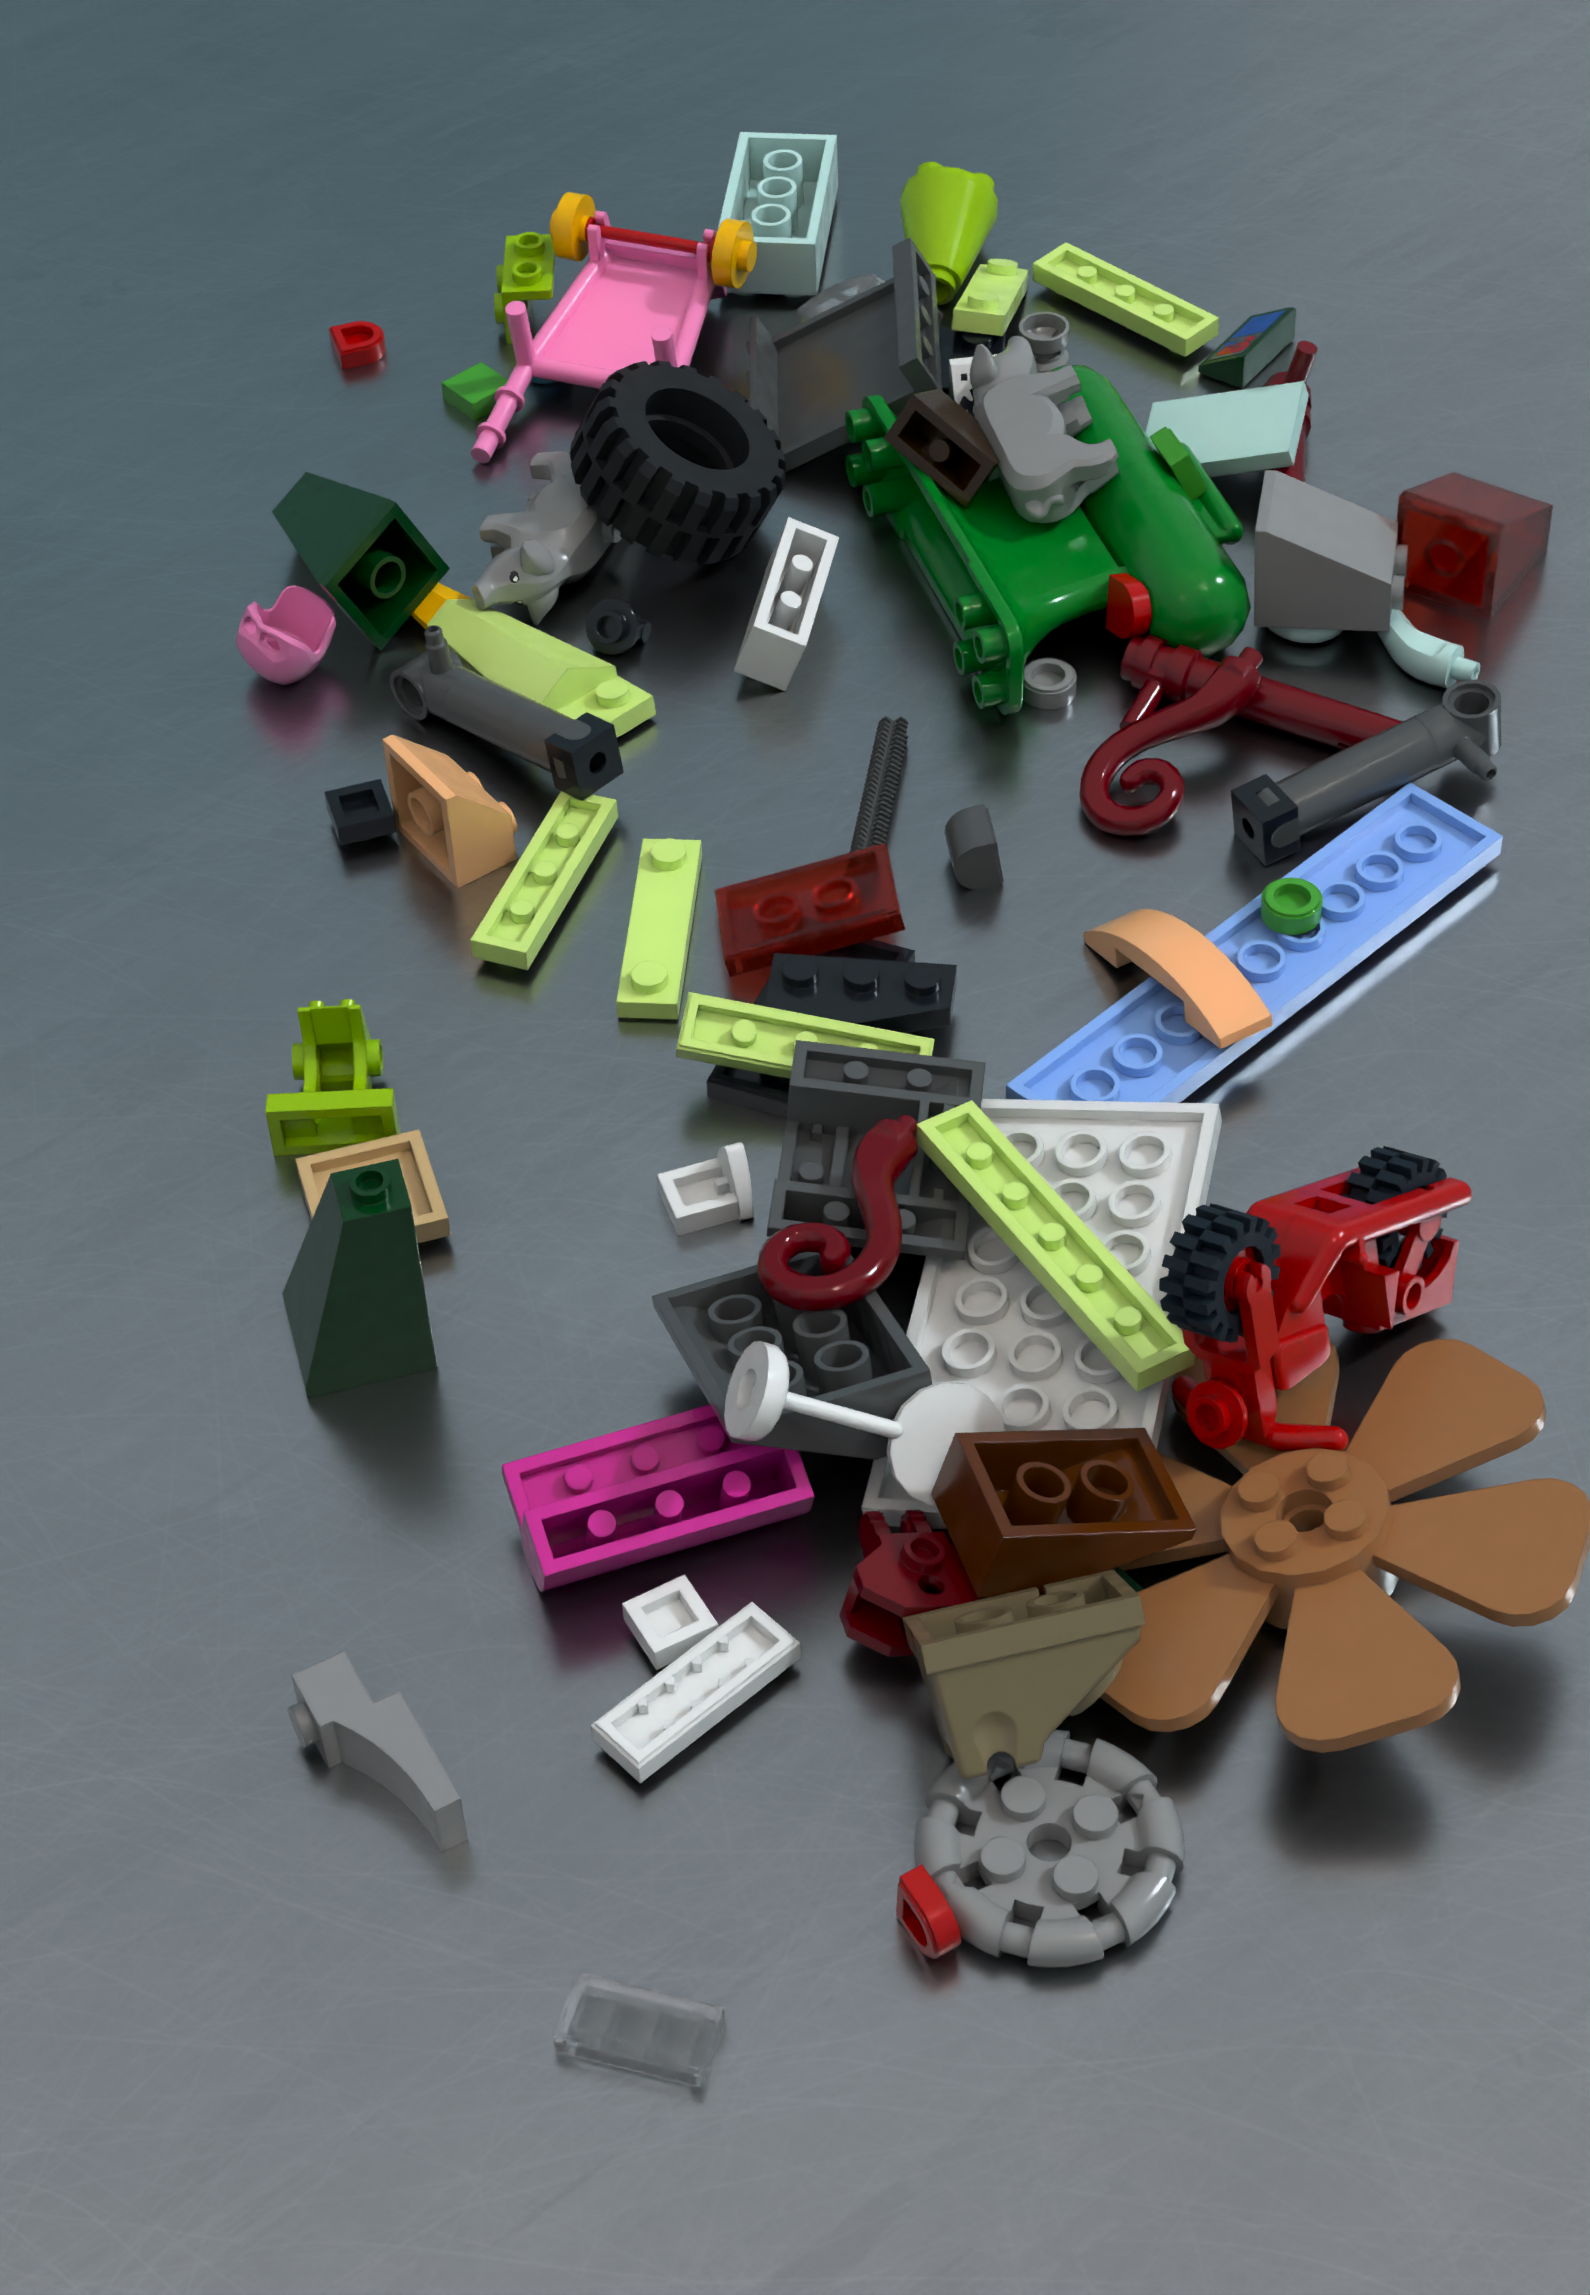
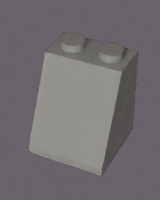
[1254,470,1408,632]

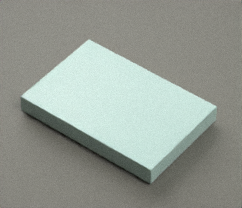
[1145,381,1309,477]

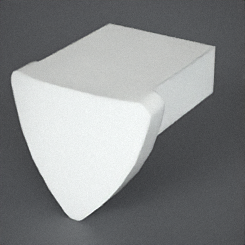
[657,1142,754,1236]

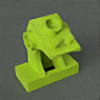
[265,999,400,1156]

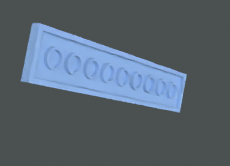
[1006,782,1503,1103]

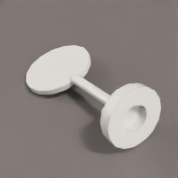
[724,1341,1006,1506]

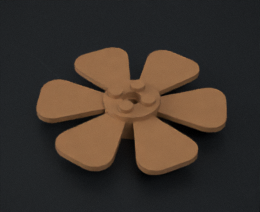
[1100,1339,1590,1753]

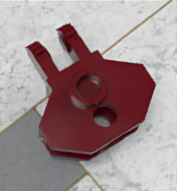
[839,1510,989,1657]

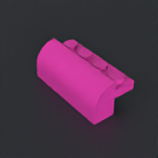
[502,1404,815,1592]

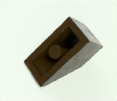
[884,389,1000,507]

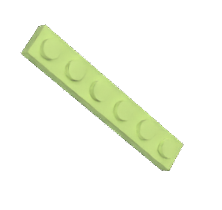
[917,1100,1195,1392]

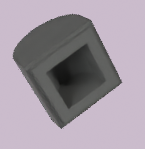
[945,804,1004,889]

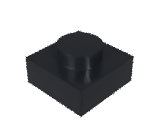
[324,779,397,845]

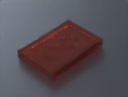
[715,844,905,977]

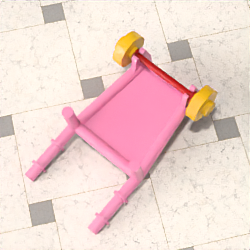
[471,192,757,463]

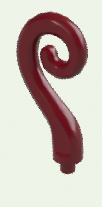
[1079,647,1263,837]
[757,1115,918,1311]

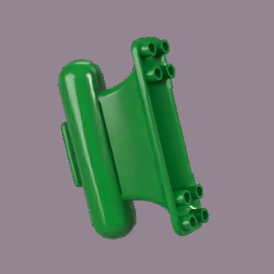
[845,365,1251,715]

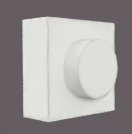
[622,1574,718,1670]

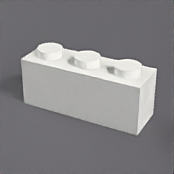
[734,517,839,691]

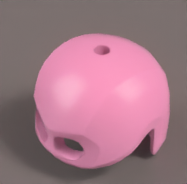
[236,585,336,685]

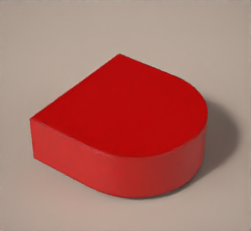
[328,321,386,370]
[1106,573,1152,639]
[896,1865,961,1959]

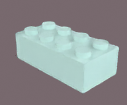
[717,132,838,298]

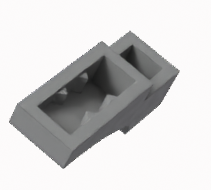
[288,1651,468,1852]

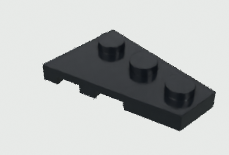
[764,953,957,1033]

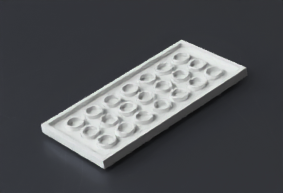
[862,1099,1222,1529]

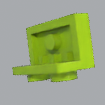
[494,232,556,344]

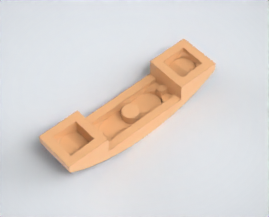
[1083,909,1272,1049]

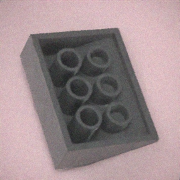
[652,1252,932,1460]

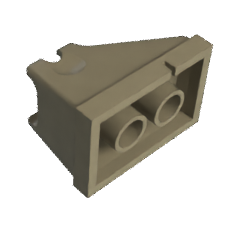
[902,1569,1146,1779]

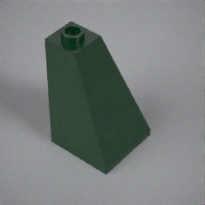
[272,472,450,651]
[282,1159,438,1398]

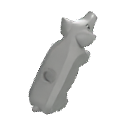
[969,336,1119,523]
[472,451,622,626]

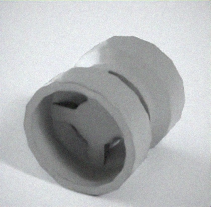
[1018,311,1070,373]

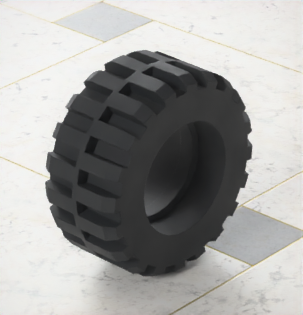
[570,360,786,565]

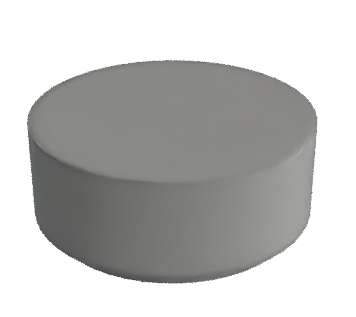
[1023,658,1077,710]

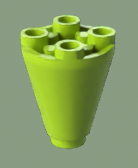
[900,162,998,305]

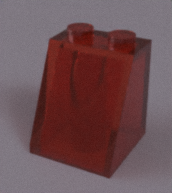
[1397,472,1553,620]

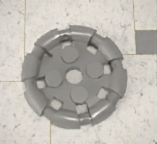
[914,1730,1185,1968]

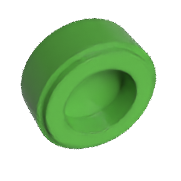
[1260,878,1323,935]

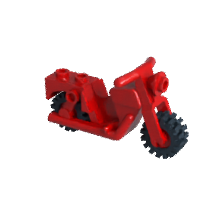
[1159,1146,1472,1451]

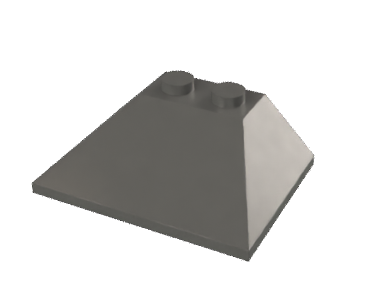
[767,1040,986,1260]

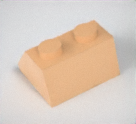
[382,734,518,889]

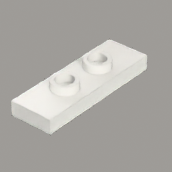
[591,1602,801,1783]

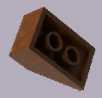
[931,1428,1197,1597]

